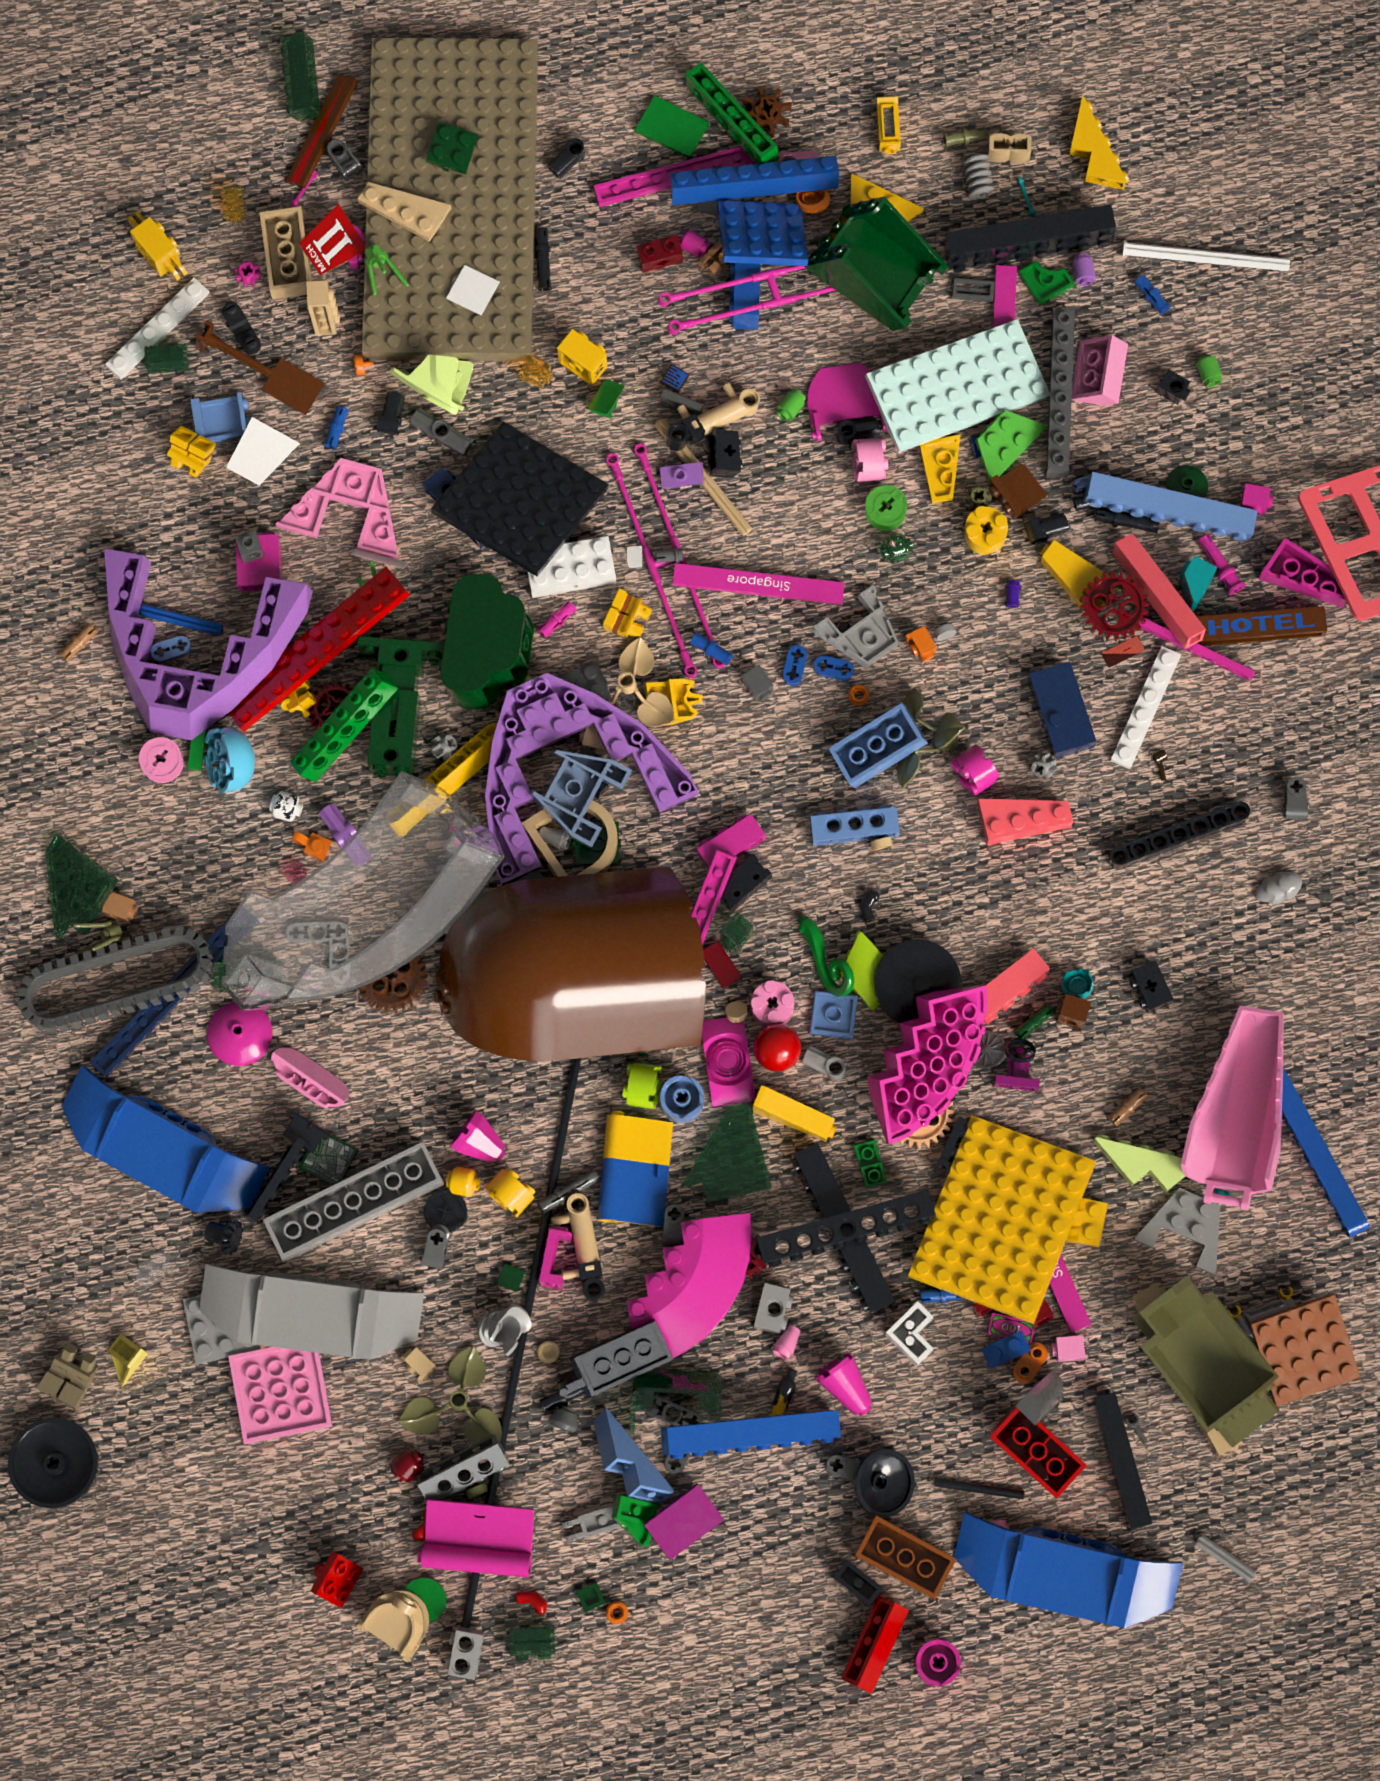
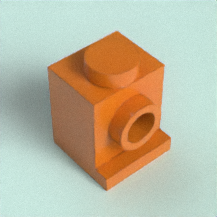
[905,626,937,662]

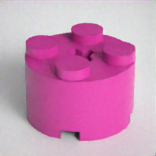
[949,744,999,796]
[915,1640,961,1687]

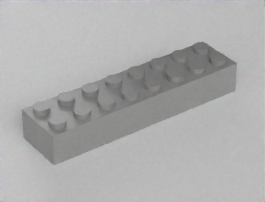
[263,1142,444,1263]

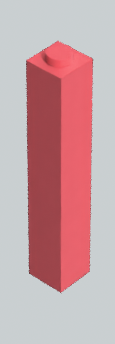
[1112,533,1206,649]

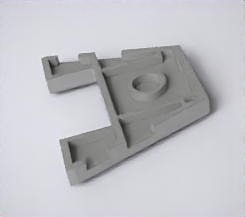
[811,585,899,669]
[1134,1188,1221,1275]

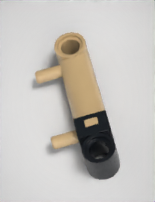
[666,383,760,451]
[551,1193,605,1302]

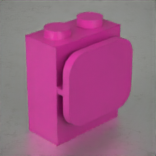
[235,532,282,592]

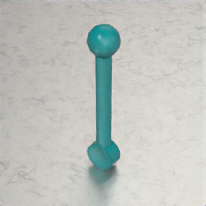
[1017,176,1036,217]

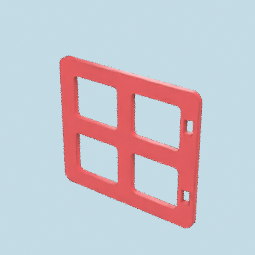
[1298,465,1380,621]

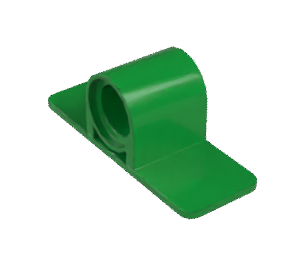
[588,379,625,419]

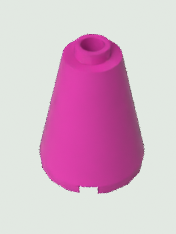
[814,1352,872,1416]

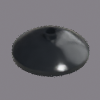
[854,1449,915,1517]

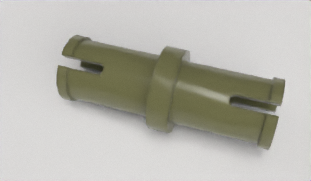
[943,127,987,147]

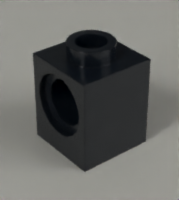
[1156,369,1191,405]

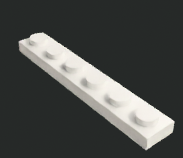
[105,278,209,380]
[1110,646,1181,769]

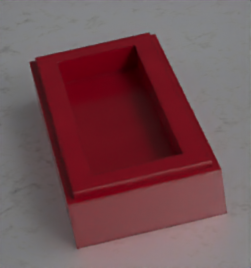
[703,941,742,989]

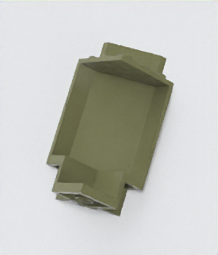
[1132,1276,1280,1448]

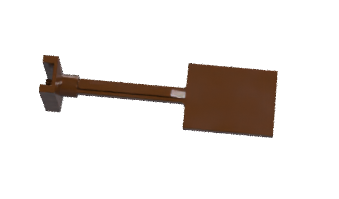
[196,320,325,415]

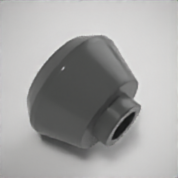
[549,1406,578,1433]

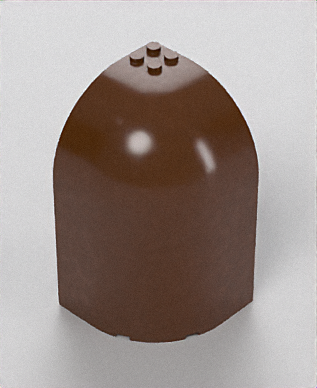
[434,867,706,1061]

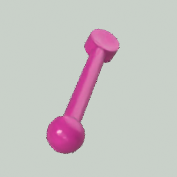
[291,170,318,207]

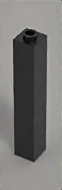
[1092,1390,1153,1531]

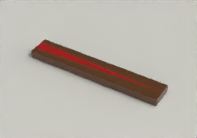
[286,74,358,188]

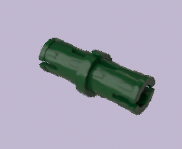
[1013,1002,1055,1041]

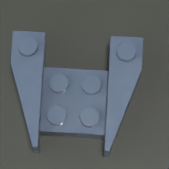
[530,750,632,847]

